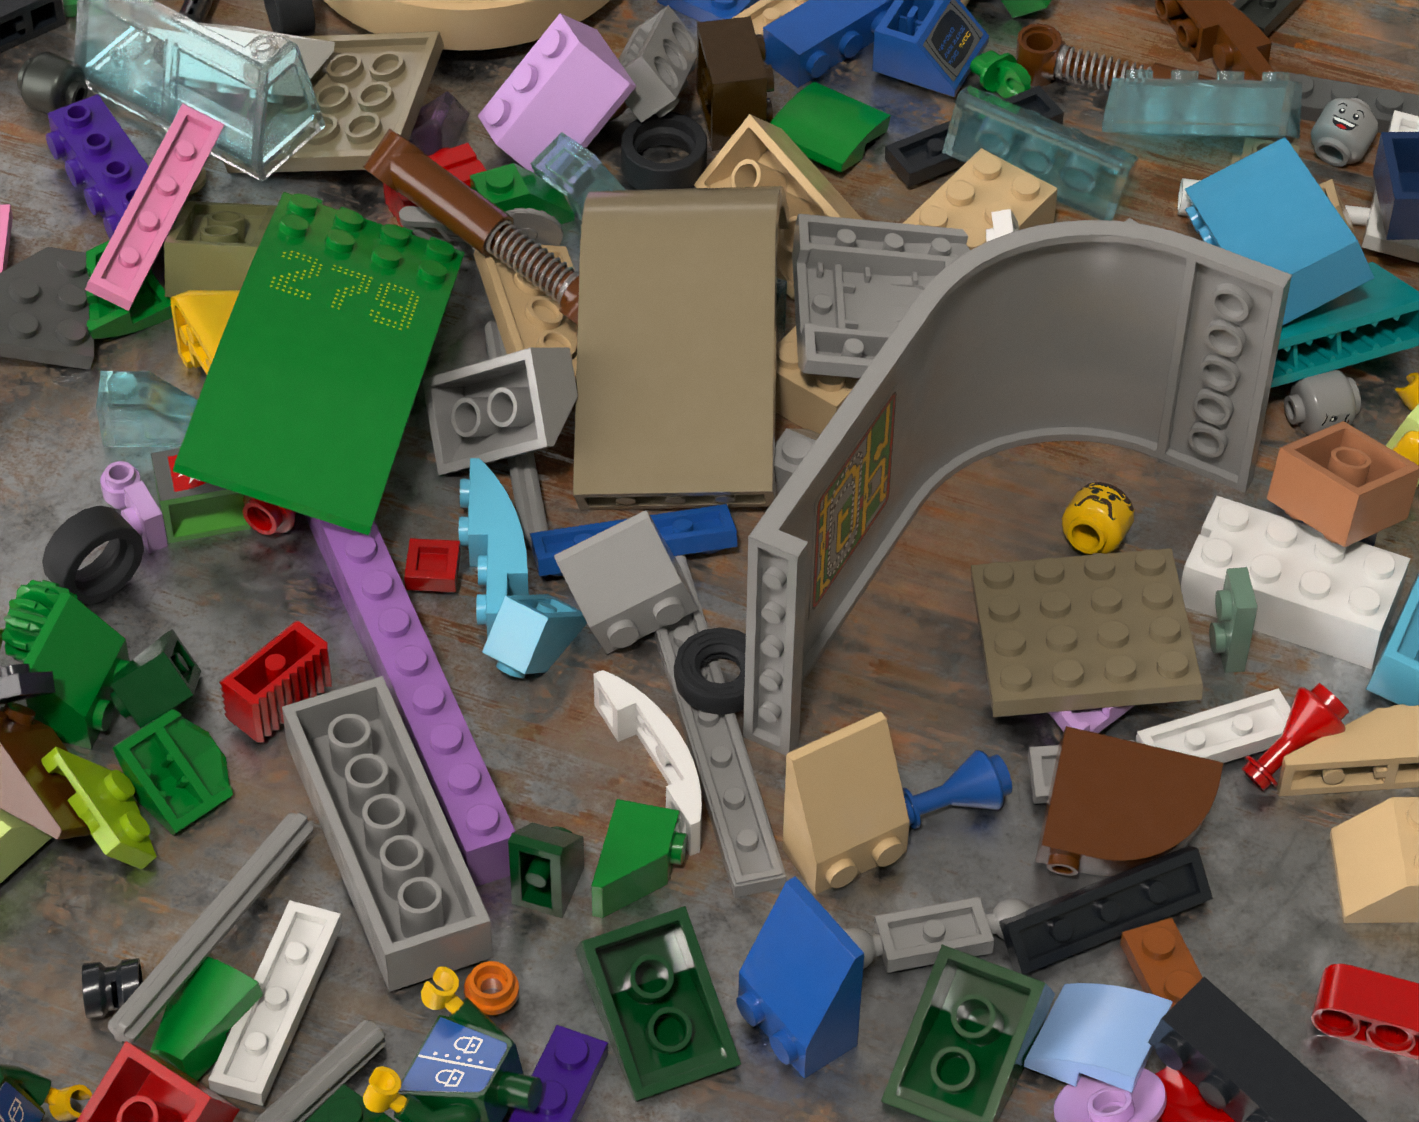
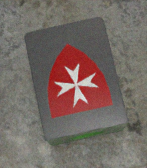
[151,448,252,544]

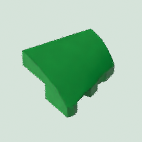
[86,240,173,339]
[150,957,263,1081]

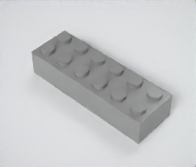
[282,676,493,992]

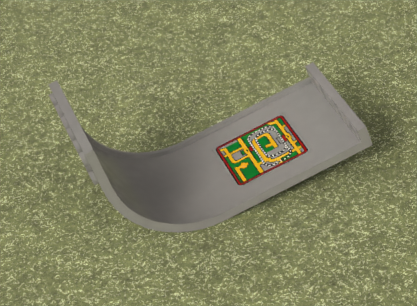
[743,220,1292,756]

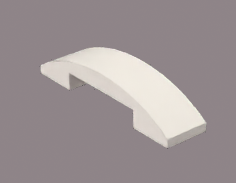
[594,670,702,856]

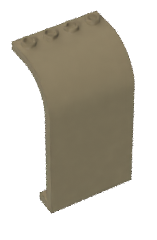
[573,186,789,510]

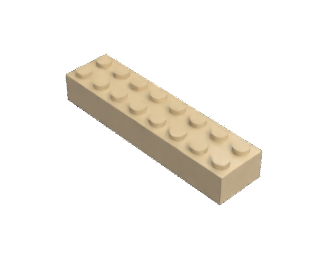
[775,148,1058,434]

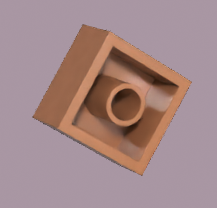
[1267,421,1419,547]

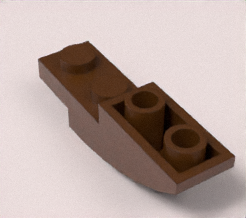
[1155,0,1278,90]

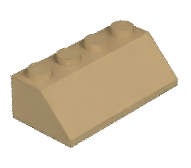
[694,114,863,300]

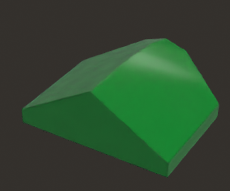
[112,709,233,835]

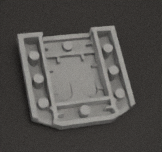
[792,214,970,378]

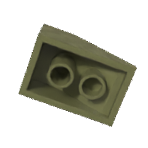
[164,201,277,297]

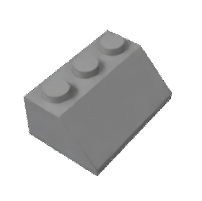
[422,347,578,476]

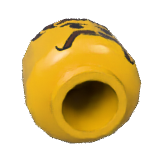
[1062,482,1134,555]

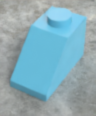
[482,594,587,678]

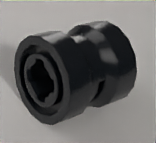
[82,958,143,1019]

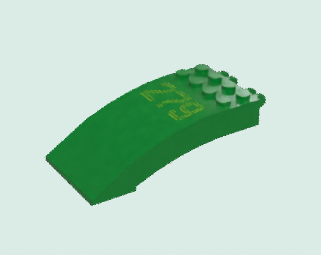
[173,192,465,535]

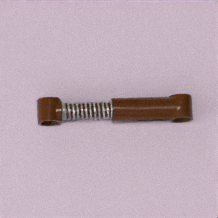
[1016,23,1301,144]
[363,128,579,325]

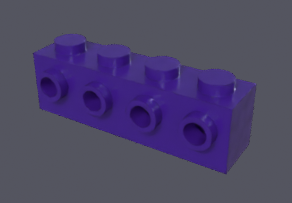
[46,94,178,246]

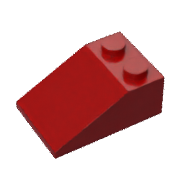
[76,1041,240,1122]

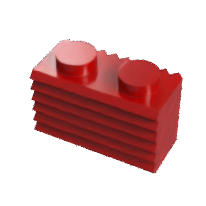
[219,621,332,742]

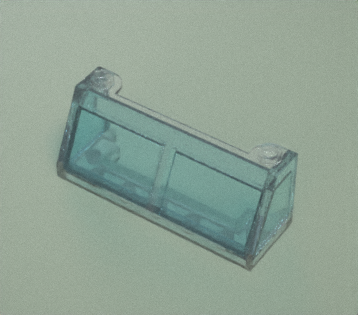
[74,0,326,182]

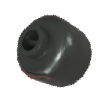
[17,52,88,114]

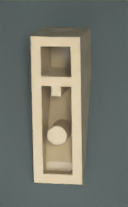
[1277,704,1419,797]

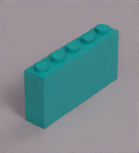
[1271,262,1419,388]

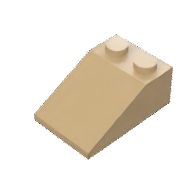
[783,711,910,895]

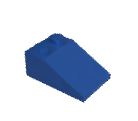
[736,876,864,1079]

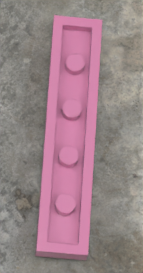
[85,103,225,311]

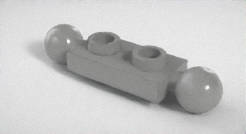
[844,896,1030,973]

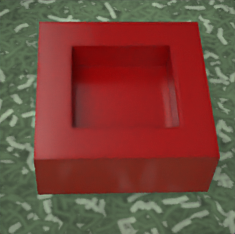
[404,538,461,592]

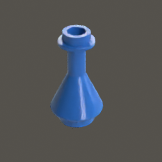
[902,750,1012,829]

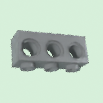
[618,5,697,123]

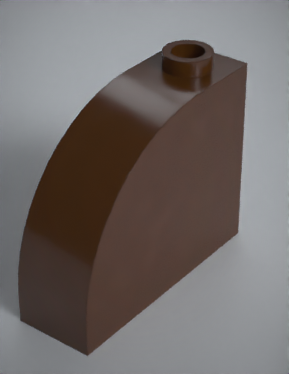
[1035,726,1223,877]

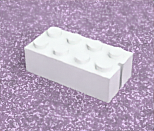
[1181,495,1411,669]

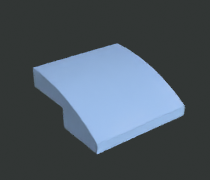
[1024,983,1173,1093]

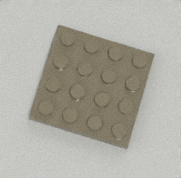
[223,31,444,173]
[971,548,1203,717]

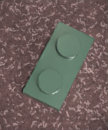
[1209,567,1258,673]

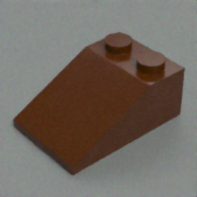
[0,702,91,840]

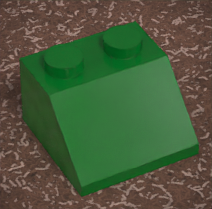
[23,592,130,749]

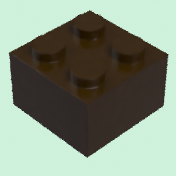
[696,16,774,151]

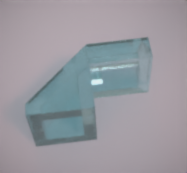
[530,132,625,221]

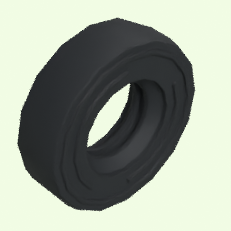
[674,627,746,715]

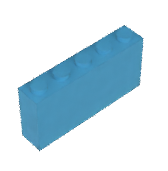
[1185,137,1374,326]

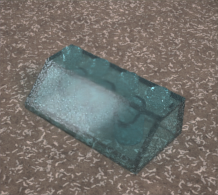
[1102,70,1302,139]
[942,86,1139,221]

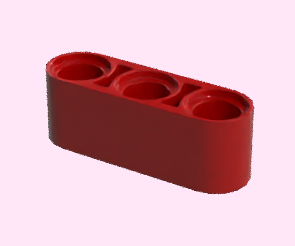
[1311,963,1419,1060]

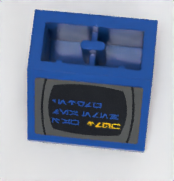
[872,0,989,97]

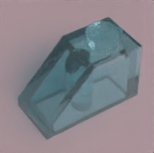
[96,371,198,447]

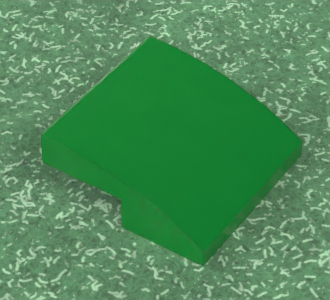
[770,82,891,172]

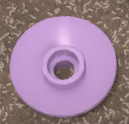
[1054,1068,1167,1122]

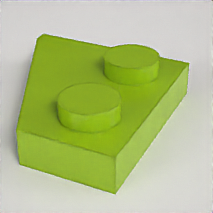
[41,747,157,870]

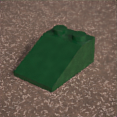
[575,906,741,1102]
[881,944,1055,1122]

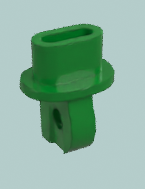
[970,50,1031,99]

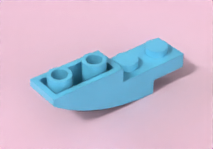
[458,458,529,638]

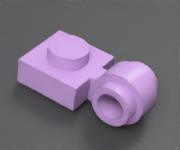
[100,461,168,553]

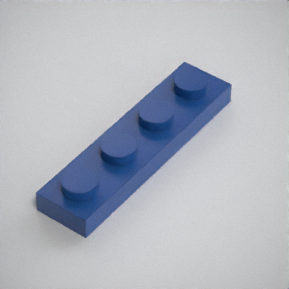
[530,504,738,576]

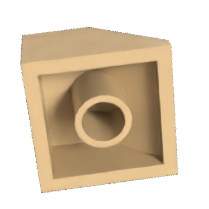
[1330,797,1419,923]

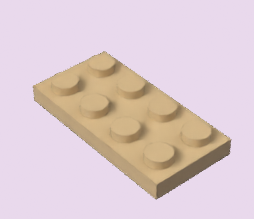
[473,245,578,382]

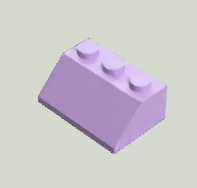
[478,13,636,183]

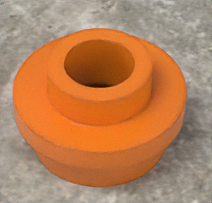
[464,961,519,1015]

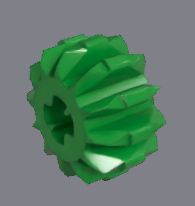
[1,580,77,662]

